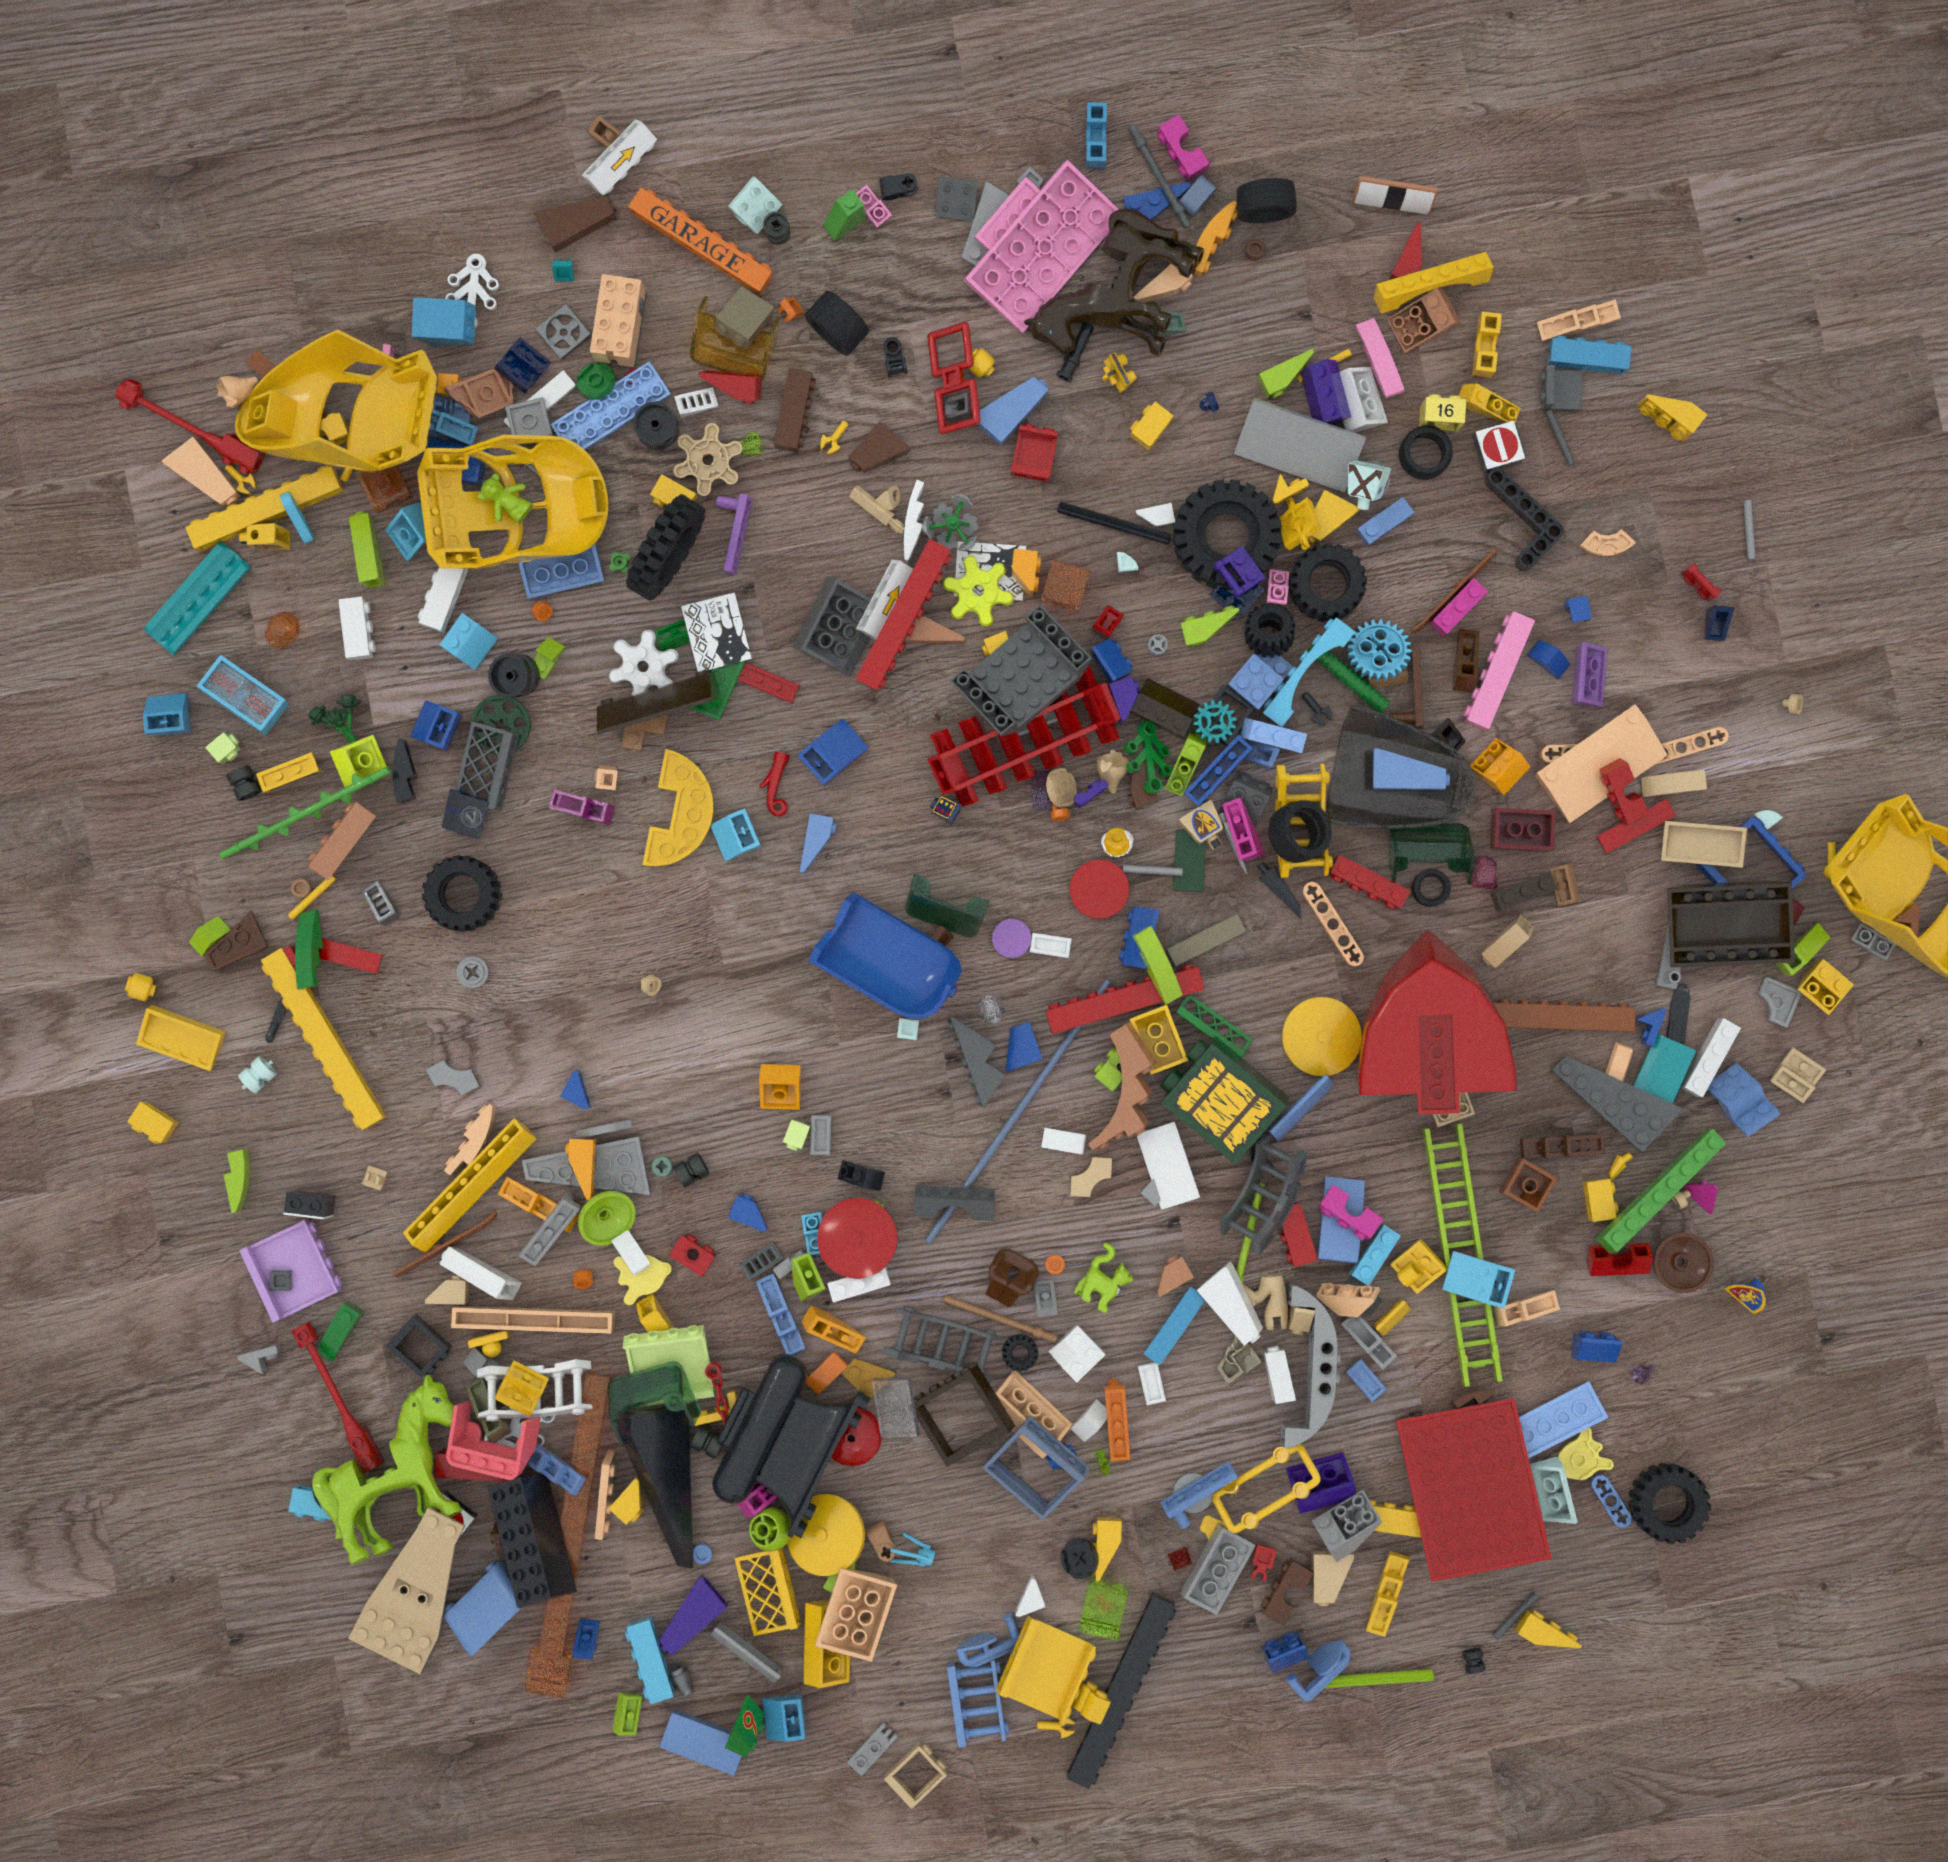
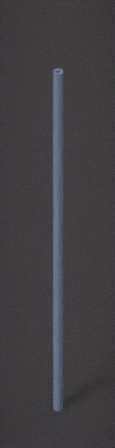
[924,979,1112,1244]

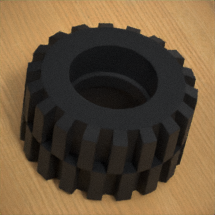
[1244,603,1296,658]

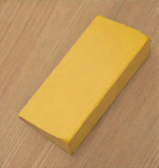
[1373,1299,1411,1336]

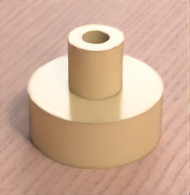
[1783,694,1803,714]
[641,975,662,996]
[1671,1189,1691,1210]

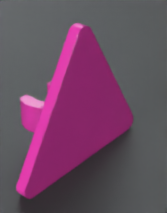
[1681,1180,1718,1214]

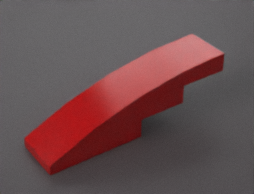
[318,938,383,974]

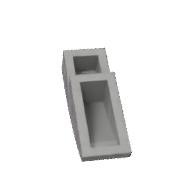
[1341,1316,1398,1371]

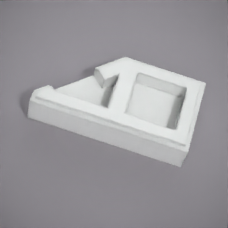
[1136,503,1175,527]

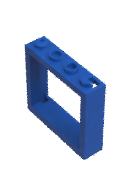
[1696,816,1807,889]

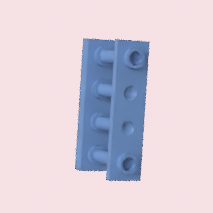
[947,1659,1009,1748]

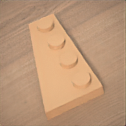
[595,1449,616,1540]

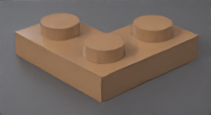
[622,715,668,751]

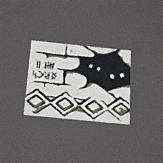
[954,541,1026,601]
[681,592,752,671]

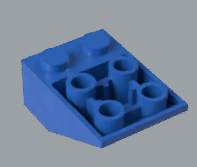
[797,719,869,787]
[1261,1631,1309,1673]

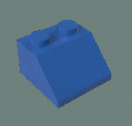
[1090,638,1133,683]

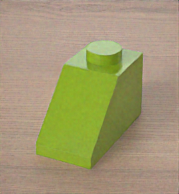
[791,1252,825,1302]

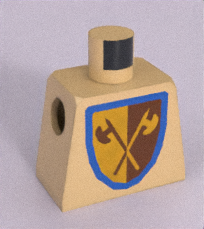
[1178,800,1223,850]

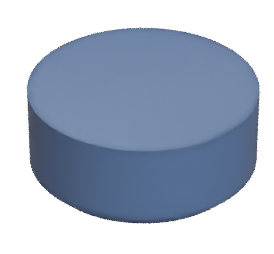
[693,1543,713,1564]

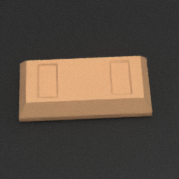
[1605,1042,1634,1082]

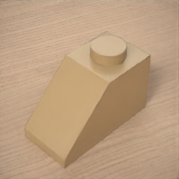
[425,1275,469,1305]
[1287,1306,1315,1335]

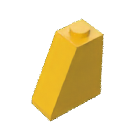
[1308,490,1359,544]
[636,1293,675,1332]

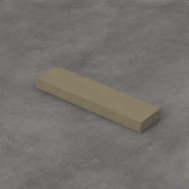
[1166,914,1246,967]

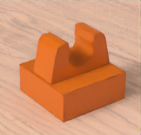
[778,297,805,322]

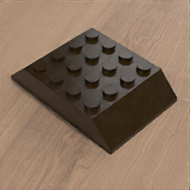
[1667,880,1795,968]

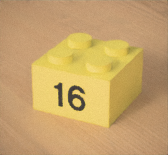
[1419,395,1466,432]

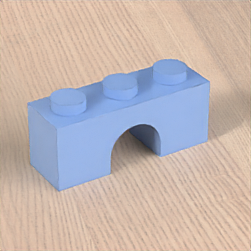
[1240,718,1307,753]

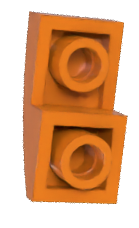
[806,1351,848,1394]

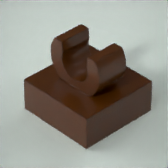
[927,925,954,947]

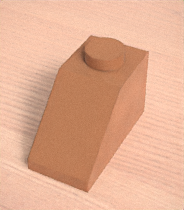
[1156,1254,1194,1297]

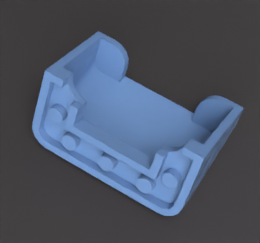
[443,1558,521,1657]

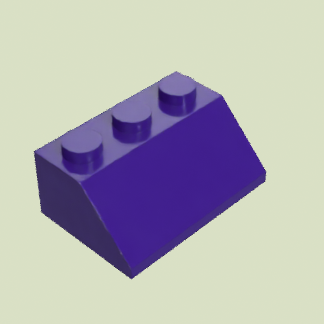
[1300,359,1351,425]
[1286,1452,1356,1514]

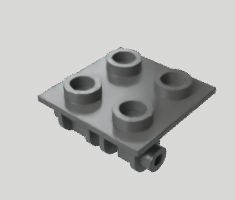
[935,177,978,221]

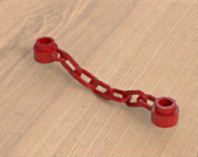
[705,1362,728,1427]

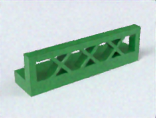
[1175,994,1253,1057]

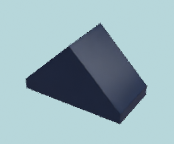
[1704,605,1734,641]

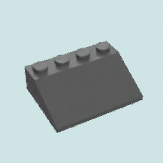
[793,577,871,676]

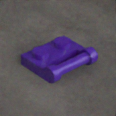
[1213,546,1265,598]
[1074,779,1108,808]

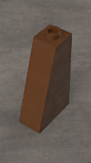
[534,196,617,253]

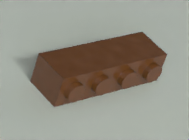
[774,367,816,453]

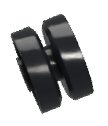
[633,401,679,450]
[488,654,540,697]

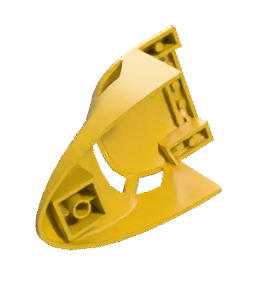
[235,330,437,472]
[1829,794,1948,979]

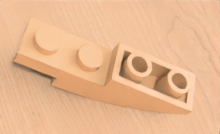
[444,1104,496,1175]

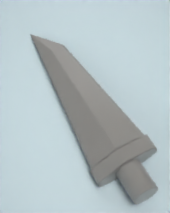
[1218,812,1248,876]

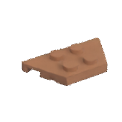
[444,362,513,419]

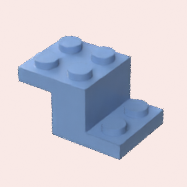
[1228,653,1293,710]
[1707,1063,1780,1137]

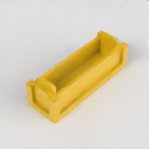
[256,752,322,793]

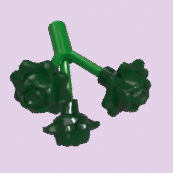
[308,694,361,743]

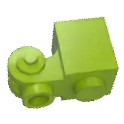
[1094,1046,1122,1092]

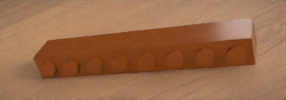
[1494,999,1635,1032]

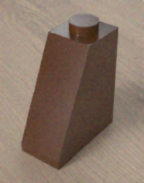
[849,421,910,473]

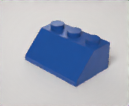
[420,438,488,487]
[1119,906,1159,970]

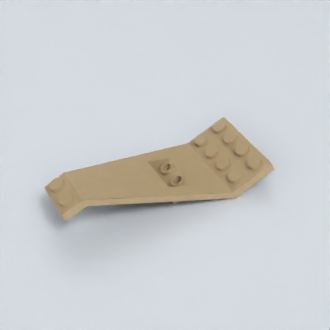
[348,1508,465,1674]

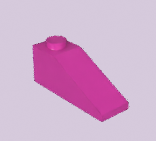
[1222,797,1265,862]
[737,1483,777,1518]

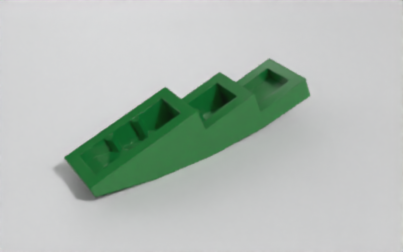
[295,909,323,990]

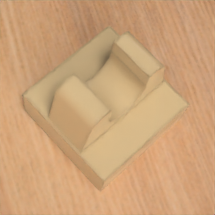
[362,1165,389,1191]

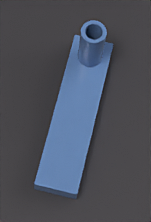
[1160,1461,1238,1529]

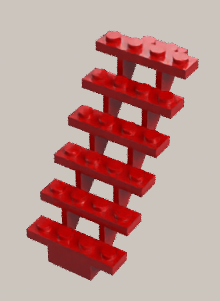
[927,666,1121,807]

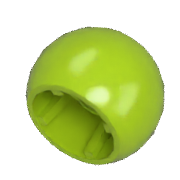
[749,1507,790,1551]

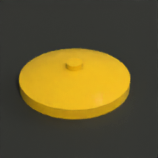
[1282,997,1362,1076]
[787,1494,865,1576]

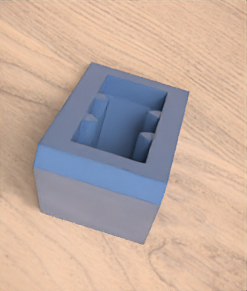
[1245,740,1280,770]

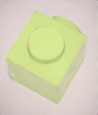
[205,732,241,764]

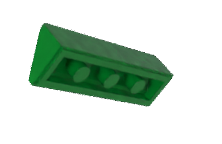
[654,619,690,652]

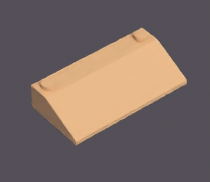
[1535,704,1667,824]

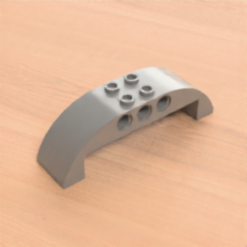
[1280,1283,1341,1448]

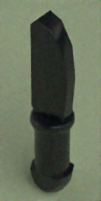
[265,999,285,1043]

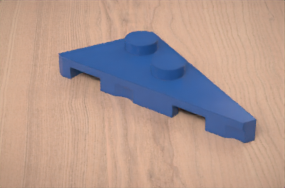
[1123,182,1191,220]

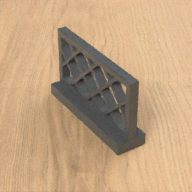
[455,721,520,810]

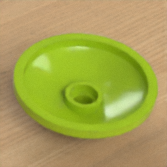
[578,1191,636,1246]

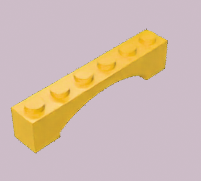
[1374,252,1494,314]

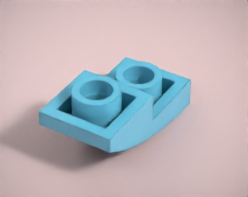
[801,1212,822,1256]

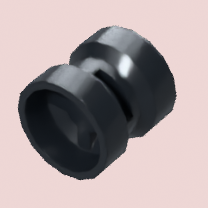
[1462,1648,1486,1674]

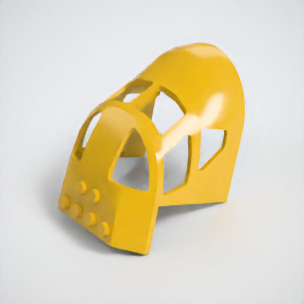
[417,435,608,569]

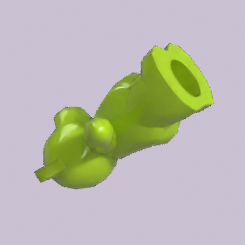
[478,473,533,524]

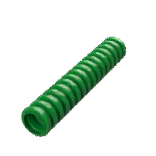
[1307,645,1390,714]

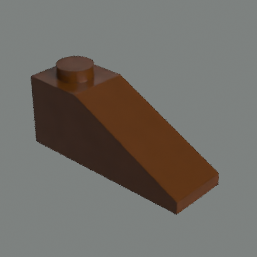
[1453,629,1479,692]
[1127,744,1159,810]

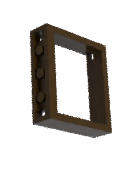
[909,1365,1015,1467]

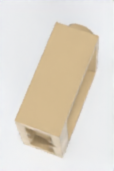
[884,1741,947,1809]

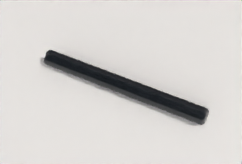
[1057,502,1171,545]

